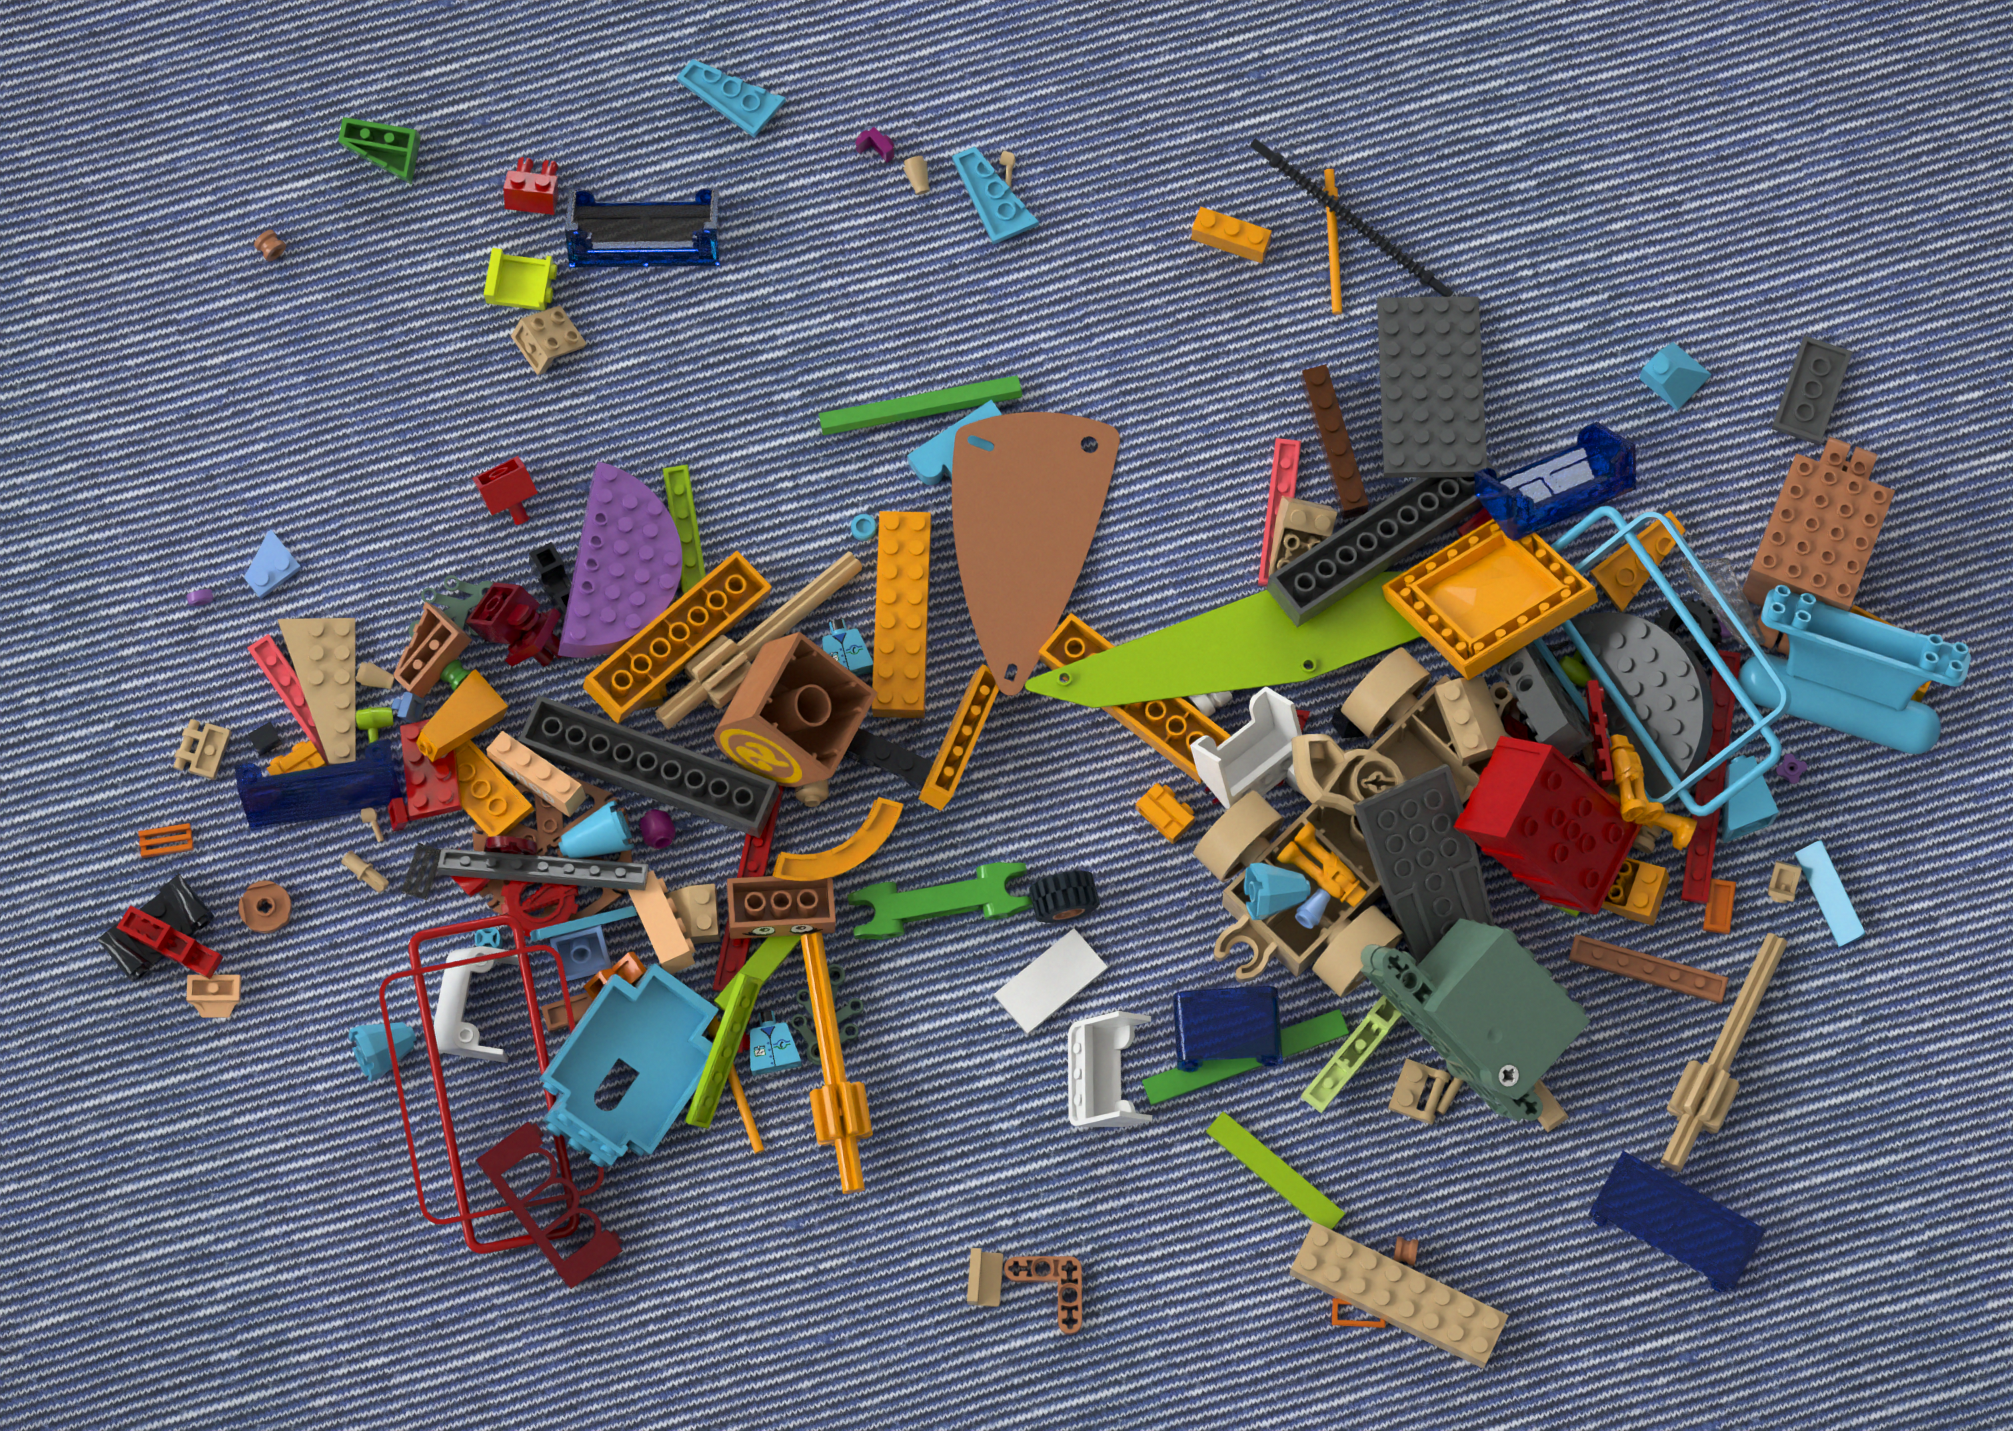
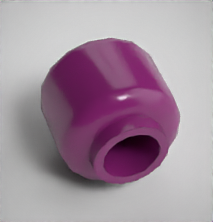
[639,809,676,849]

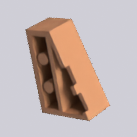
[393,602,472,698]

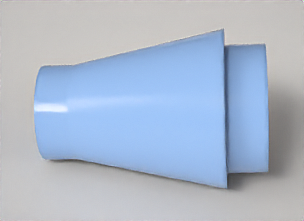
[1295,888,1331,929]

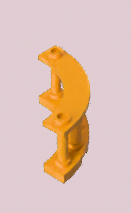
[772,797,904,881]

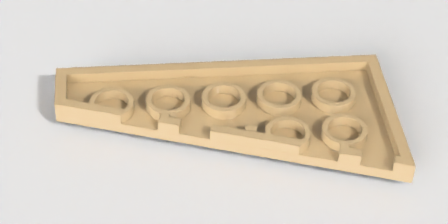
[277,618,356,767]

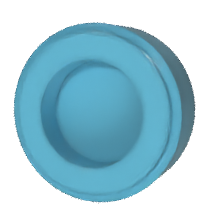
[851,514,877,541]

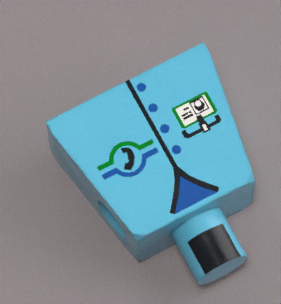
[822,619,873,676]
[750,1011,802,1076]

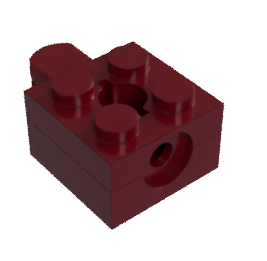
[465,582,540,645]

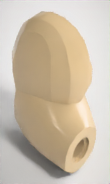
[1291,734,1403,816]

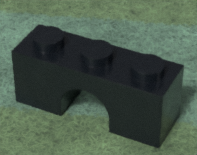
[529,542,571,624]

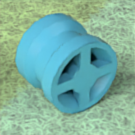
[475,927,503,949]

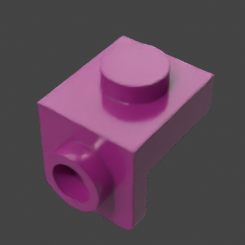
[855,127,895,163]

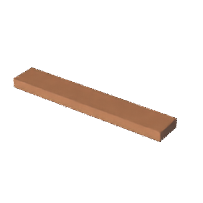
[1568,934,1729,1004]

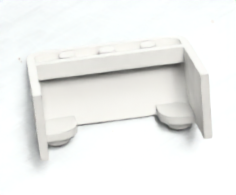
[434,946,519,1063]
[1068,1011,1152,1127]

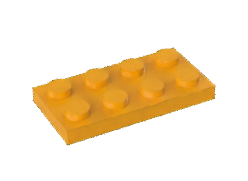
[456,740,535,837]

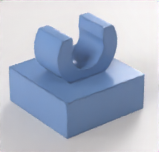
[391,692,426,724]

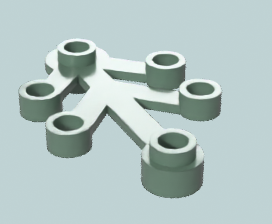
[409,575,493,638]
[791,964,864,1065]

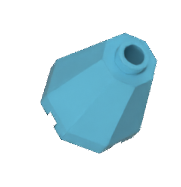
[1244,863,1311,920]
[349,1022,416,1082]

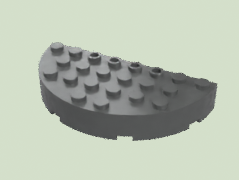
[1571,612,1714,807]
[1496,642,1594,759]

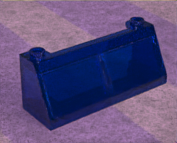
[1474,421,1636,541]
[234,739,405,831]
[1588,1151,1766,1294]

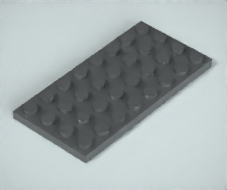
[1377,296,1488,478]

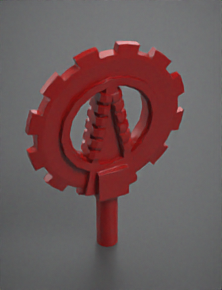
[501,880,579,938]

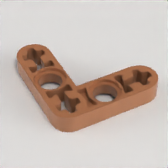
[1004,1256,1082,1335]

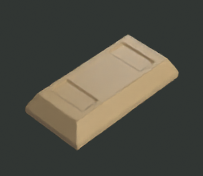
[1534,1079,1569,1133]

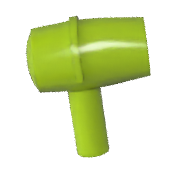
[1559,649,1592,688]
[355,707,393,751]

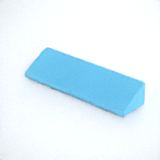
[1795,840,1865,947]

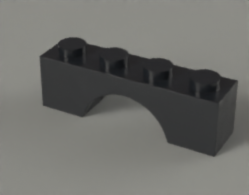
[844,728,934,792]

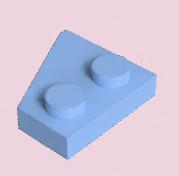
[244,530,302,599]

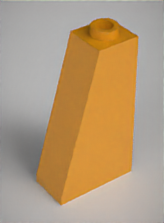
[416,669,508,762]

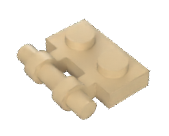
[173,719,232,780]

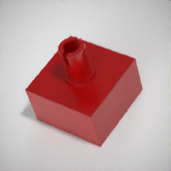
[472,456,538,525]

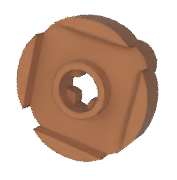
[239,881,292,934]

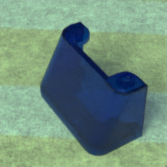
[1172,986,1283,1072]

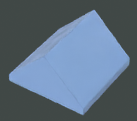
[549,925,612,981]

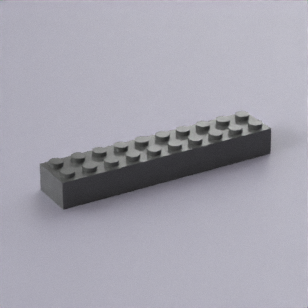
[1266,460,1505,628]
[518,695,780,838]

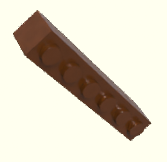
[1301,364,1369,520]

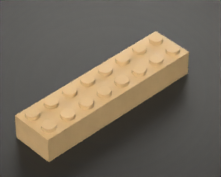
[1289,1222,1509,1369]

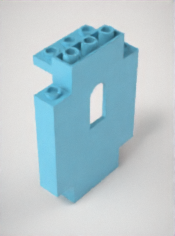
[539,964,719,1168]

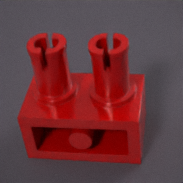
[503,157,559,215]

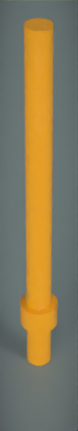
[1323,169,1342,315]
[707,1003,764,1154]

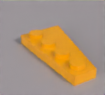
[1589,511,1686,613]

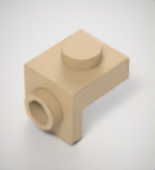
[1768,860,1802,903]

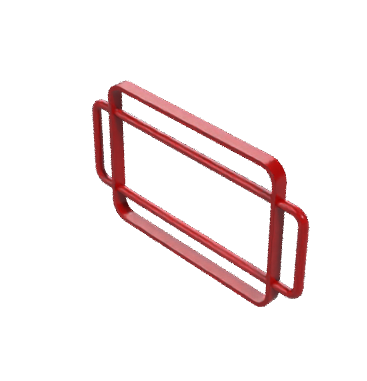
[379,915,604,1254]

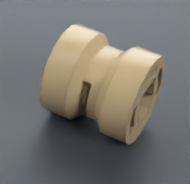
[1632,825,1663,854]

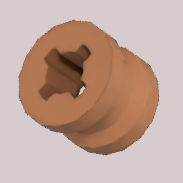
[254,230,286,261]
[1393,1236,1418,1266]

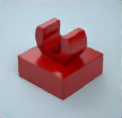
[387,797,411,832]

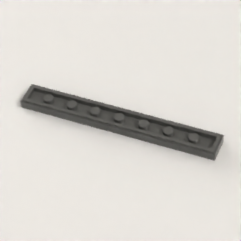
[437,848,649,891]

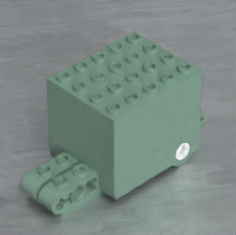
[1360,918,1590,1122]

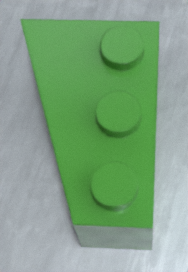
[338,117,421,185]

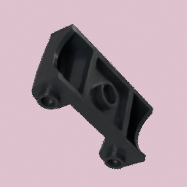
[97,873,215,983]

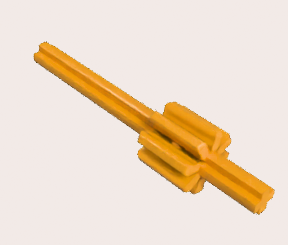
[800,932,873,1194]

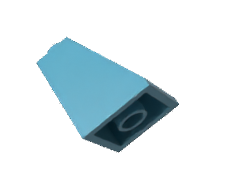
[1722,755,1779,843]

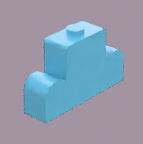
[907,400,1002,485]

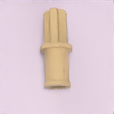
[341,850,389,893]

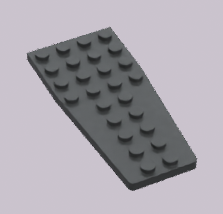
[1353,764,1495,967]

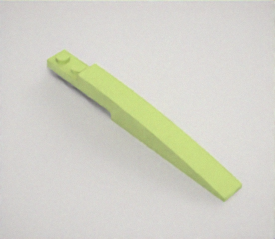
[1301,963,1416,1114]

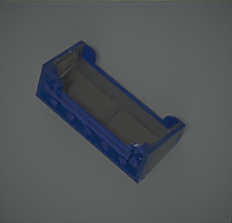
[565,188,721,268]

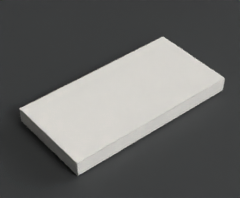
[994,928,1108,1035]

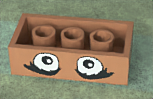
[727,876,836,939]

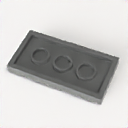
[1771,335,1853,445]

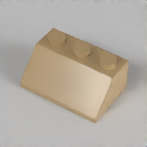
[1434,677,1507,767]

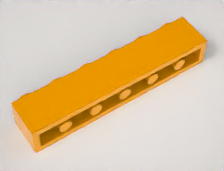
[918,664,1005,811]

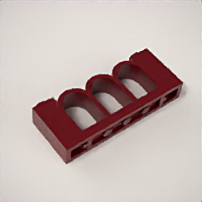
[475,1121,623,1289]

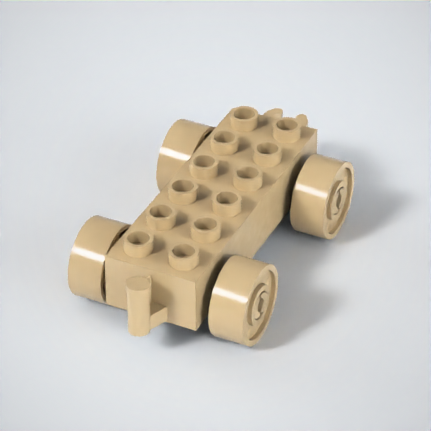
[1193,647,1512,998]

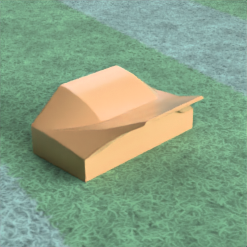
[186,975,242,1018]

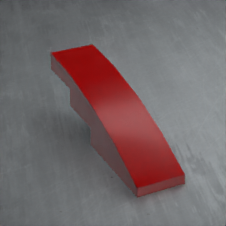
[116,905,224,980]

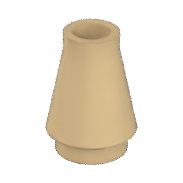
[903,156,930,195]
[355,662,395,690]

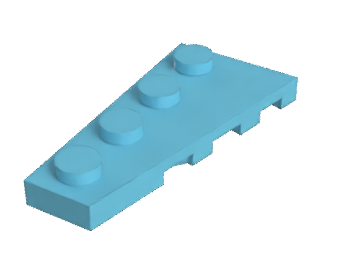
[677,59,786,138]
[952,146,1039,245]

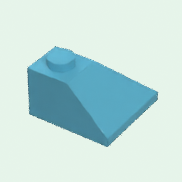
[1639,342,1712,411]

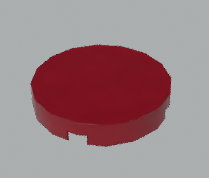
[485,836,538,855]

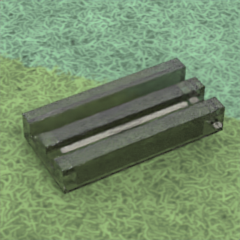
[401,843,441,900]

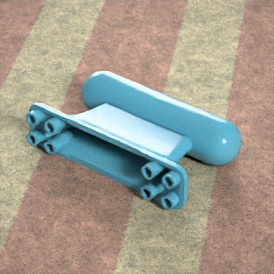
[1739,585,1971,754]

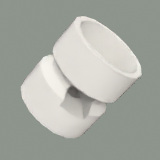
[1184,691,1233,717]

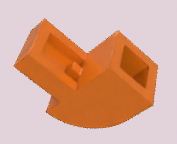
[583,951,647,1001]

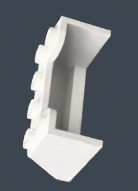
[1190,687,1302,810]

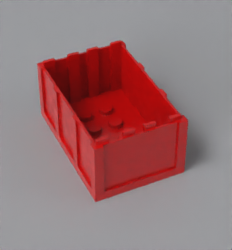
[1453,736,1643,915]

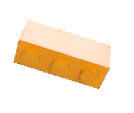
[1191,206,1272,263]

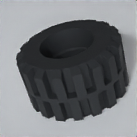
[1654,597,1722,665]

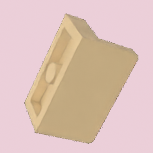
[967,1248,1003,1307]

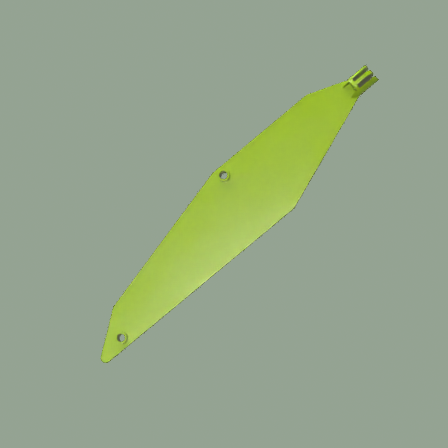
[1025,571,1422,708]

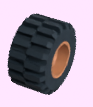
[1029,870,1100,923]

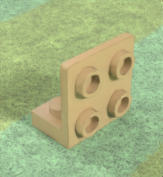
[511,306,586,375]

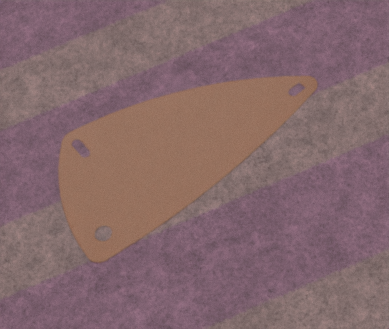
[952,412,1120,696]

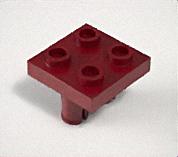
[505,608,563,667]

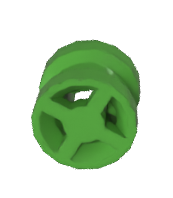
[440,659,471,691]

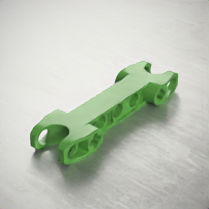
[847,862,1033,940]

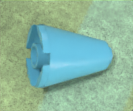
[558,800,634,859]

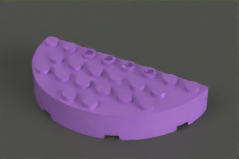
[558,461,682,658]

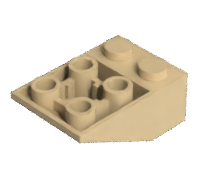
[1269,496,1337,576]

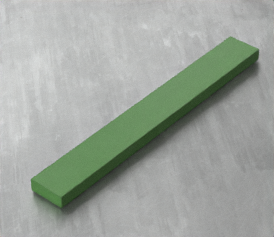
[819,375,1023,435]
[1142,1009,1349,1106]

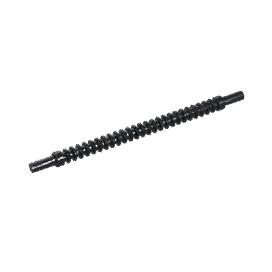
[1250,138,1454,297]

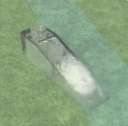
[1682,558,1766,646]

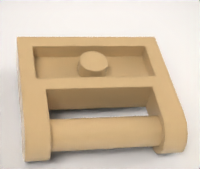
[1388,1058,1451,1124]

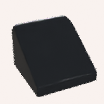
[248,721,283,756]

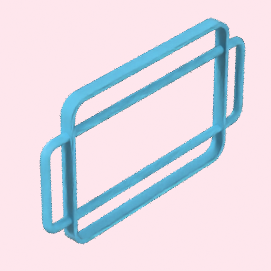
[1533,506,1791,816]

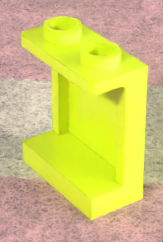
[483,248,557,311]

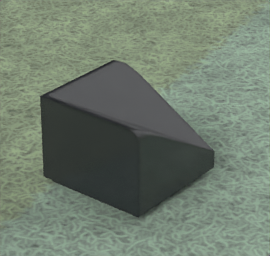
[1331,707,1365,739]

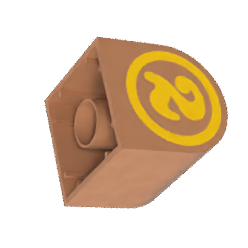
[714,632,877,787]

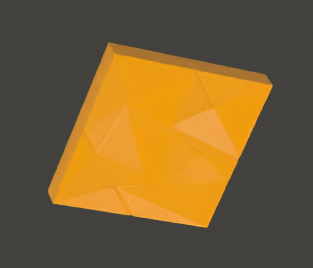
[1381,509,1598,681]

